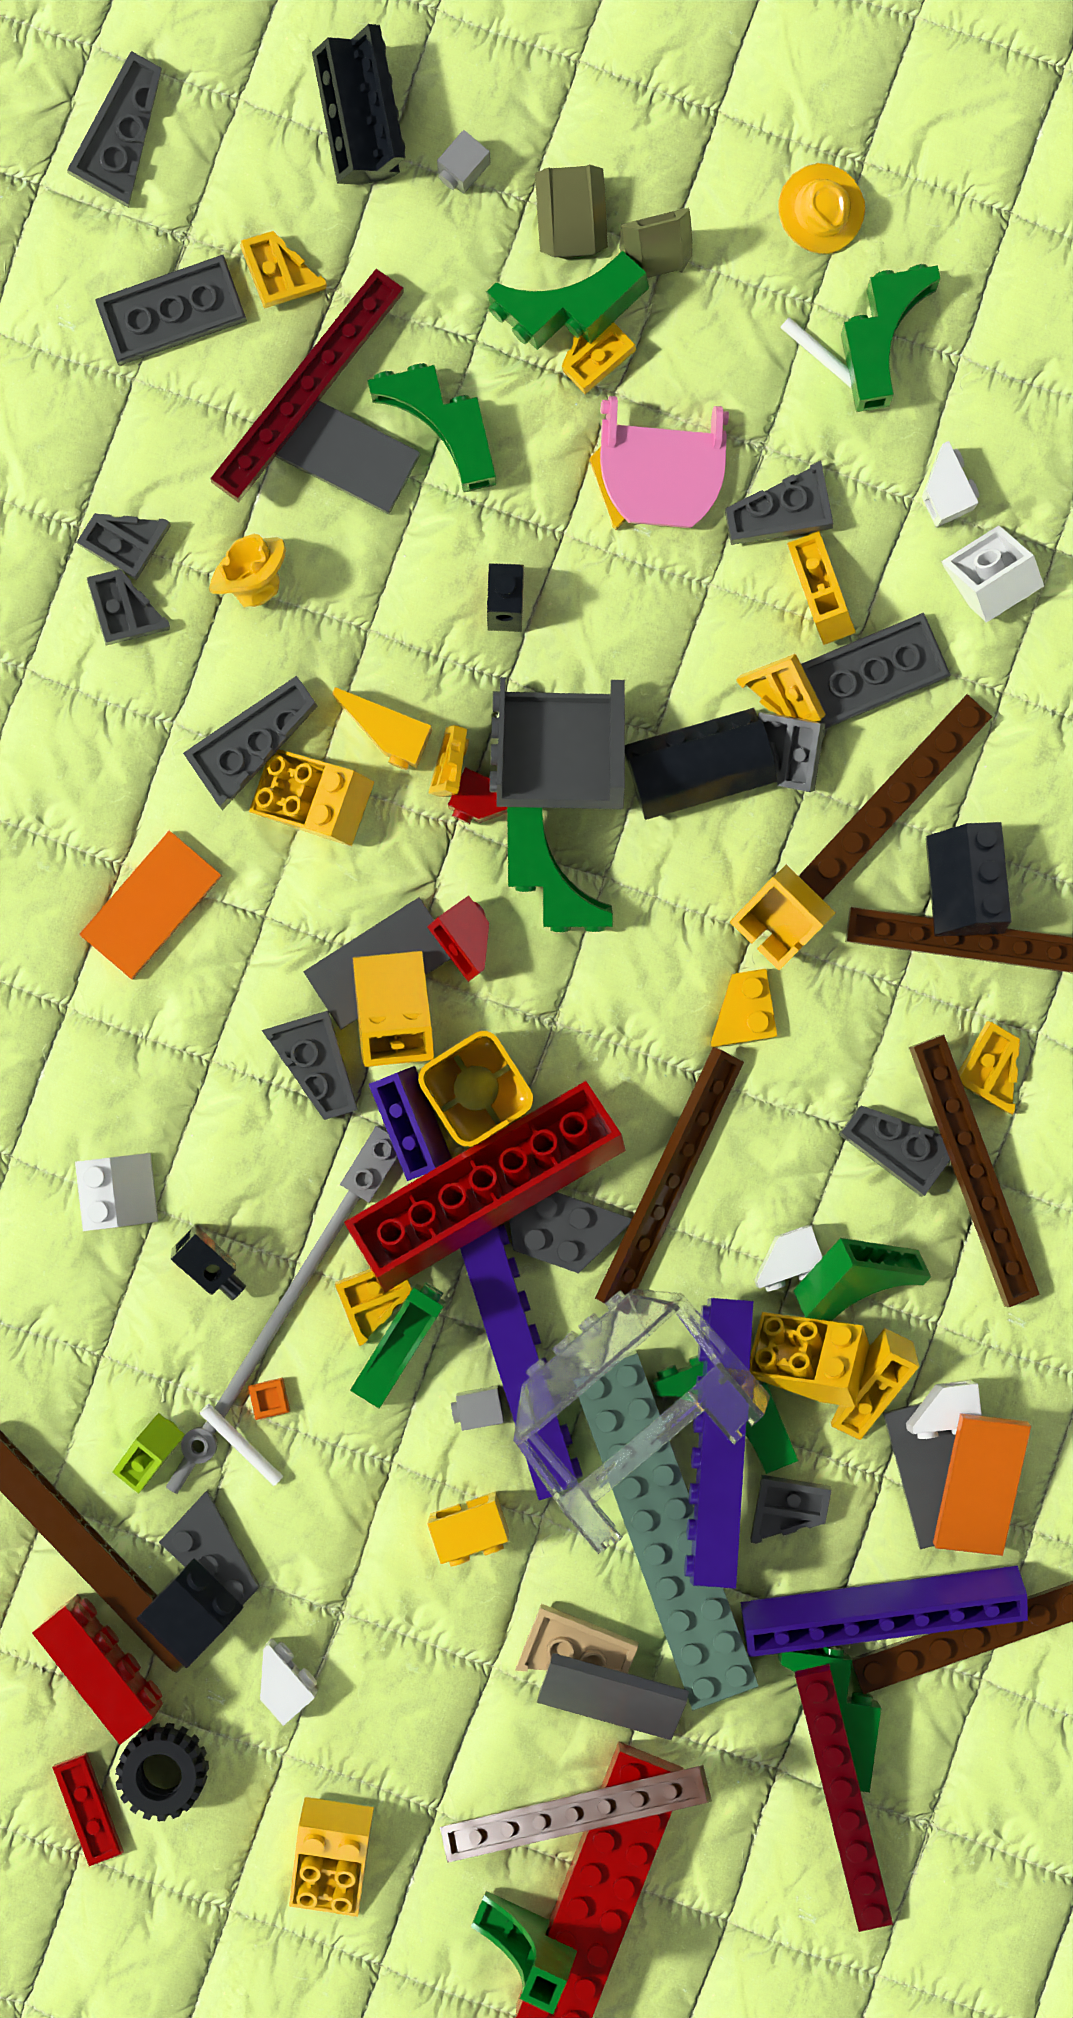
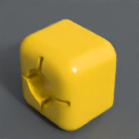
[418,1031,533,1147]

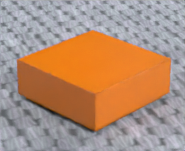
[248,1377,291,1420]

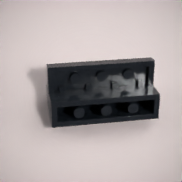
[312,24,406,185]
[625,708,777,820]

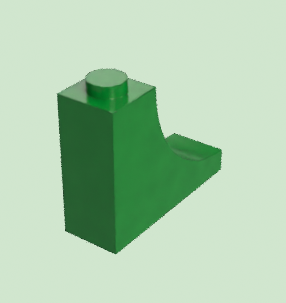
[793,1238,931,1321]

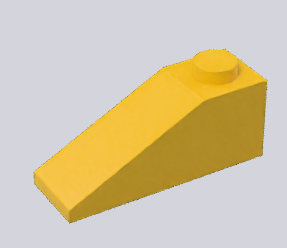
[787,531,856,645]
[332,687,432,770]
[831,1328,920,1440]

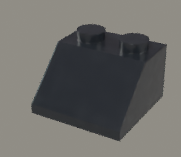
[136,1558,244,1668]

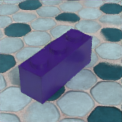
[369,1066,452,1181]

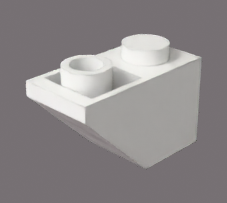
[922,441,979,528]
[754,1225,822,1292]
[906,1380,982,1439]
[260,1638,318,1726]

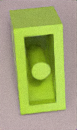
[112,1413,186,1494]

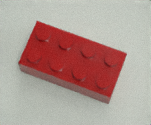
[32,1594,163,1745]

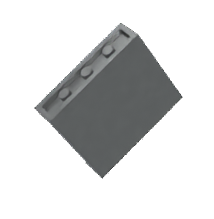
[490,677,625,809]

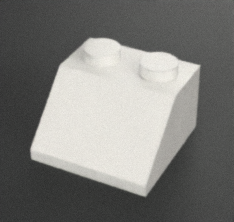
[941,525,1044,623]
[75,1153,158,1231]

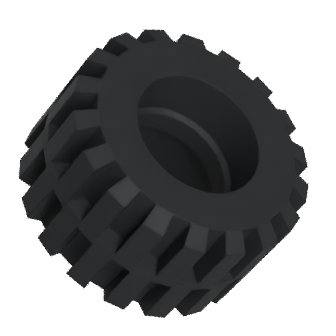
[115,1723,209,1821]

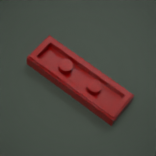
[52,1752,124,1866]

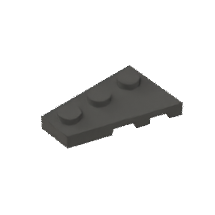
[725,460,833,545]
[261,1010,358,1120]
[838,1105,950,1197]
[159,1490,260,1606]

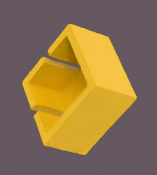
[730,864,836,970]
[427,1491,509,1567]

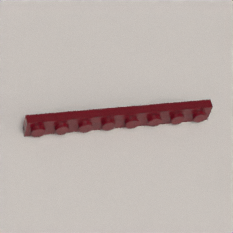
[210,268,404,503]
[795,1664,893,1932]

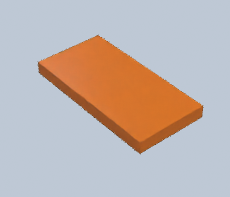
[79,830,222,980]
[933,1413,1031,1556]

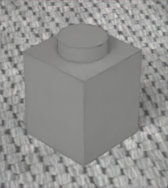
[437,130,490,194]
[451,1385,504,1431]

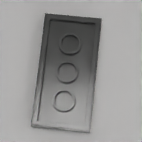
[95,254,247,366]
[275,401,420,515]
[801,613,951,729]
[303,897,451,1030]
[883,1402,955,1550]
[537,1653,689,1740]

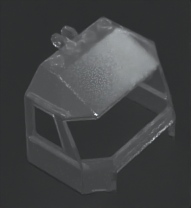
[513,1289,770,1554]

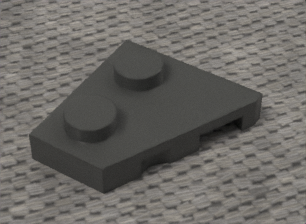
[76,513,171,580]
[87,569,170,646]
[758,712,825,792]
[750,1475,831,1544]

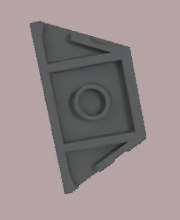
[509,1192,632,1273]

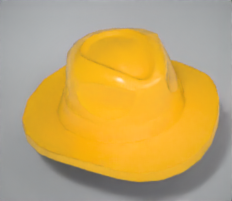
[778,163,865,254]
[209,533,286,608]

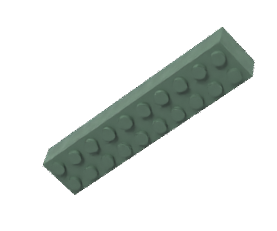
[571,1350,759,1711]

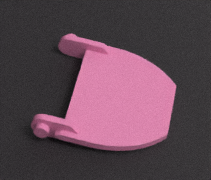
[600,396,729,528]

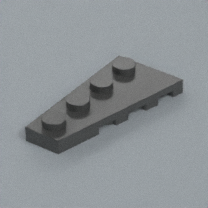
[67,51,162,208]
[183,676,318,811]

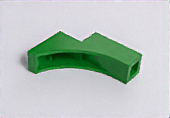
[486,251,649,350]
[841,264,940,412]
[367,363,496,492]
[507,807,613,932]
[350,1282,446,1409]
[652,1355,798,1474]
[778,1646,881,1793]
[471,1891,577,2014]

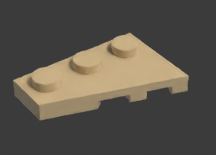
[515,1604,639,1673]

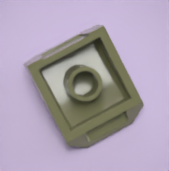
[535,164,608,257]
[619,207,692,278]

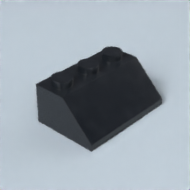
[925,822,1012,937]

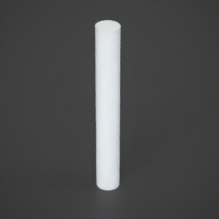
[780,317,852,389]
[199,1404,283,1486]

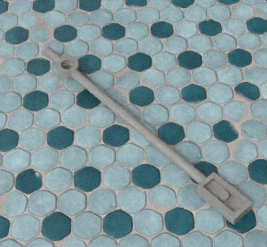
[166,1126,398,1494]

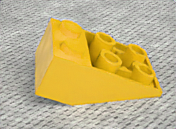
[249,749,374,847]
[353,951,434,1067]
[749,1312,870,1407]
[289,1797,374,1917]

